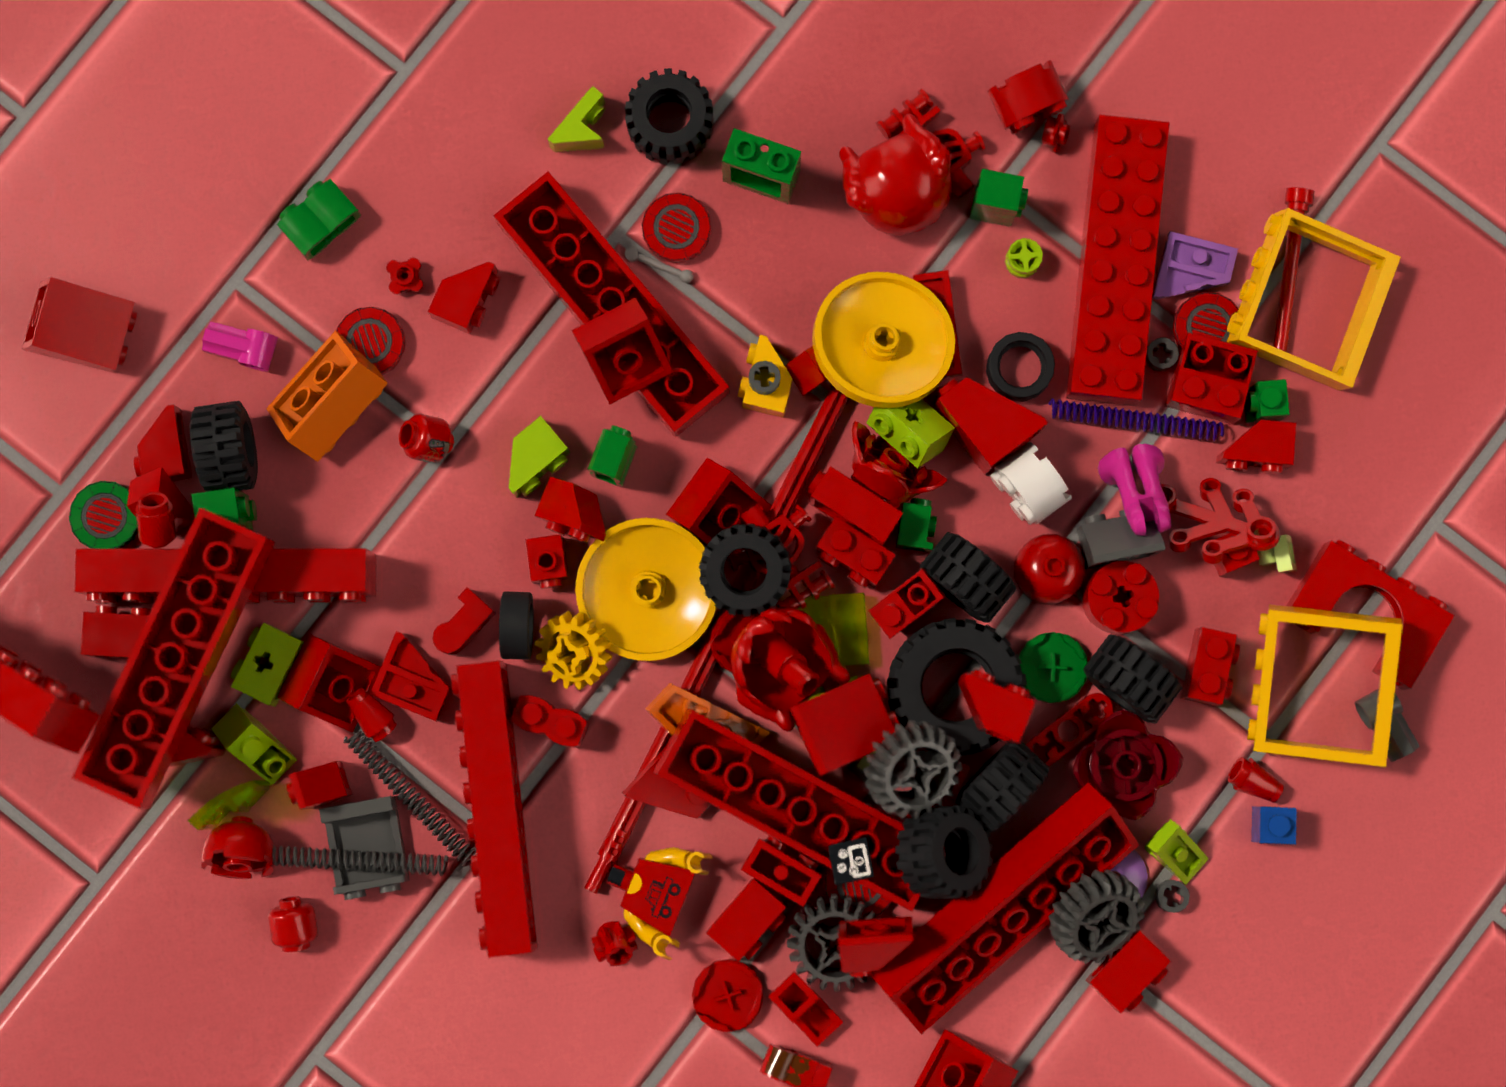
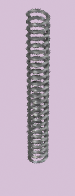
[343,731,475,867]
[273,845,448,876]

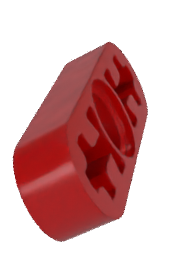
[1025,693,1113,767]

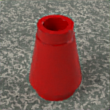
[346,688,397,742]
[1228,757,1284,803]

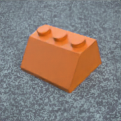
[266,330,388,462]

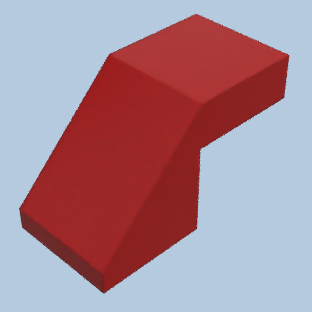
[768,971,843,1047]

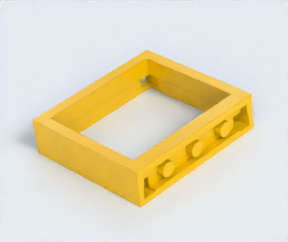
[1227,208,1401,391]
[1247,604,1402,767]

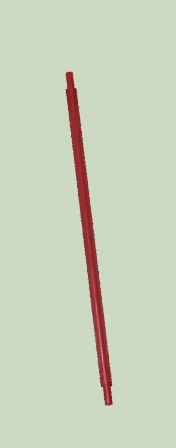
[584,385,849,894]

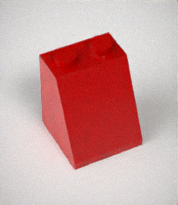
[21,277,137,372]
[933,377,1048,475]
[789,674,900,776]

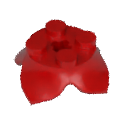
[851,421,948,508]

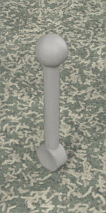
[625,247,694,283]

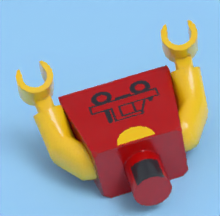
[606,847,712,960]

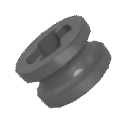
[1146,338,1179,372]
[749,361,781,395]
[1155,880,1190,913]

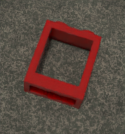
[808,466,903,546]

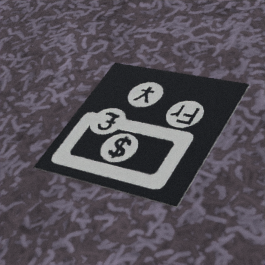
[828,837,874,885]

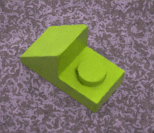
[548,86,605,152]
[1145,819,1209,885]

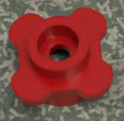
[1042,113,1070,153]
[386,257,424,295]

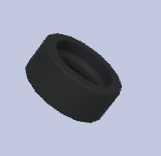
[986,332,1055,402]
[499,592,534,660]

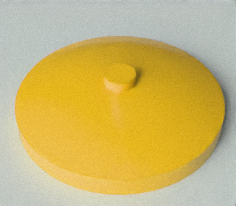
[812,272,955,408]
[575,518,717,661]

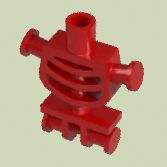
[876,89,986,198]
[727,504,835,610]

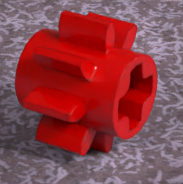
[591,921,638,966]

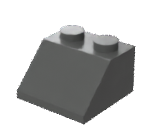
[1077,510,1166,570]

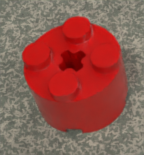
[987,60,1069,135]
[1082,561,1159,635]

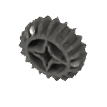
[863,720,963,819]
[1048,869,1145,964]
[787,893,875,992]

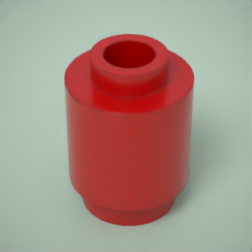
[135,492,176,549]

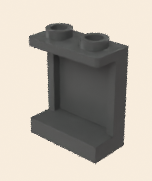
[319,796,410,900]

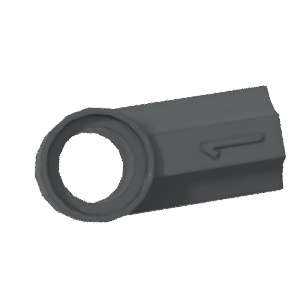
[1355,689,1420,762]

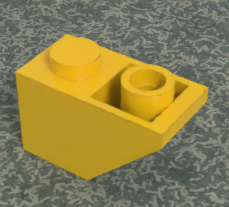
[737,335,792,418]

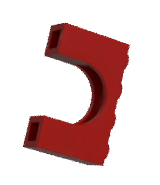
[1286,540,1455,690]

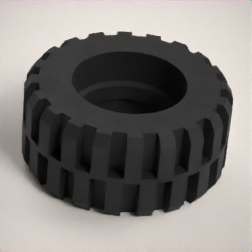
[887,618,1027,755]

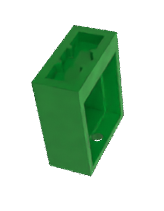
[722,128,802,204]

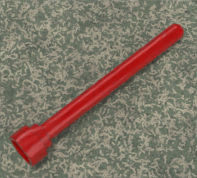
[1273,187,1315,352]

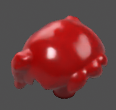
[839,114,952,236]
[730,607,850,732]

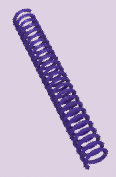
[1048,398,1224,442]

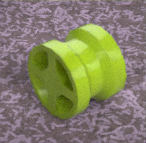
[1005,238,1043,278]

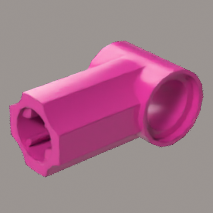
[202,321,278,372]

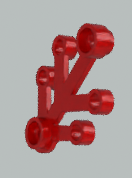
[1161,478,1280,564]

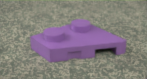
[1152,231,1238,300]

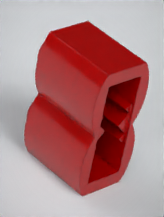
[511,695,590,747]

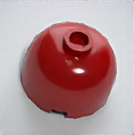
[1014,534,1085,604]
[201,816,274,879]

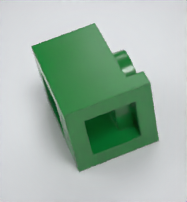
[1244,379,1290,423]
[895,498,937,553]

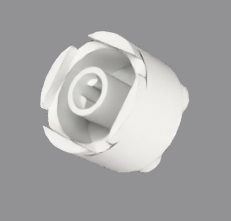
[990,442,1072,525]

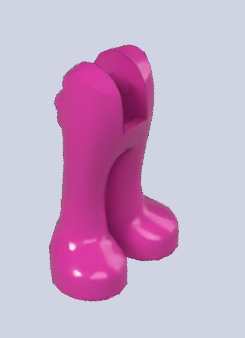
[1097,444,1171,536]

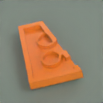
[645,683,770,745]

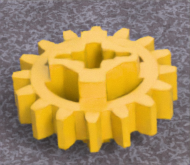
[535,611,612,690]

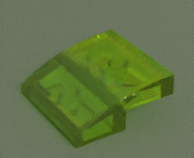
[797,593,869,666]
[188,780,272,830]

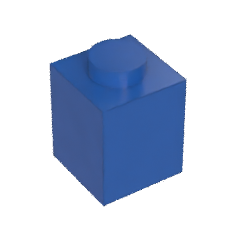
[1251,806,1297,844]

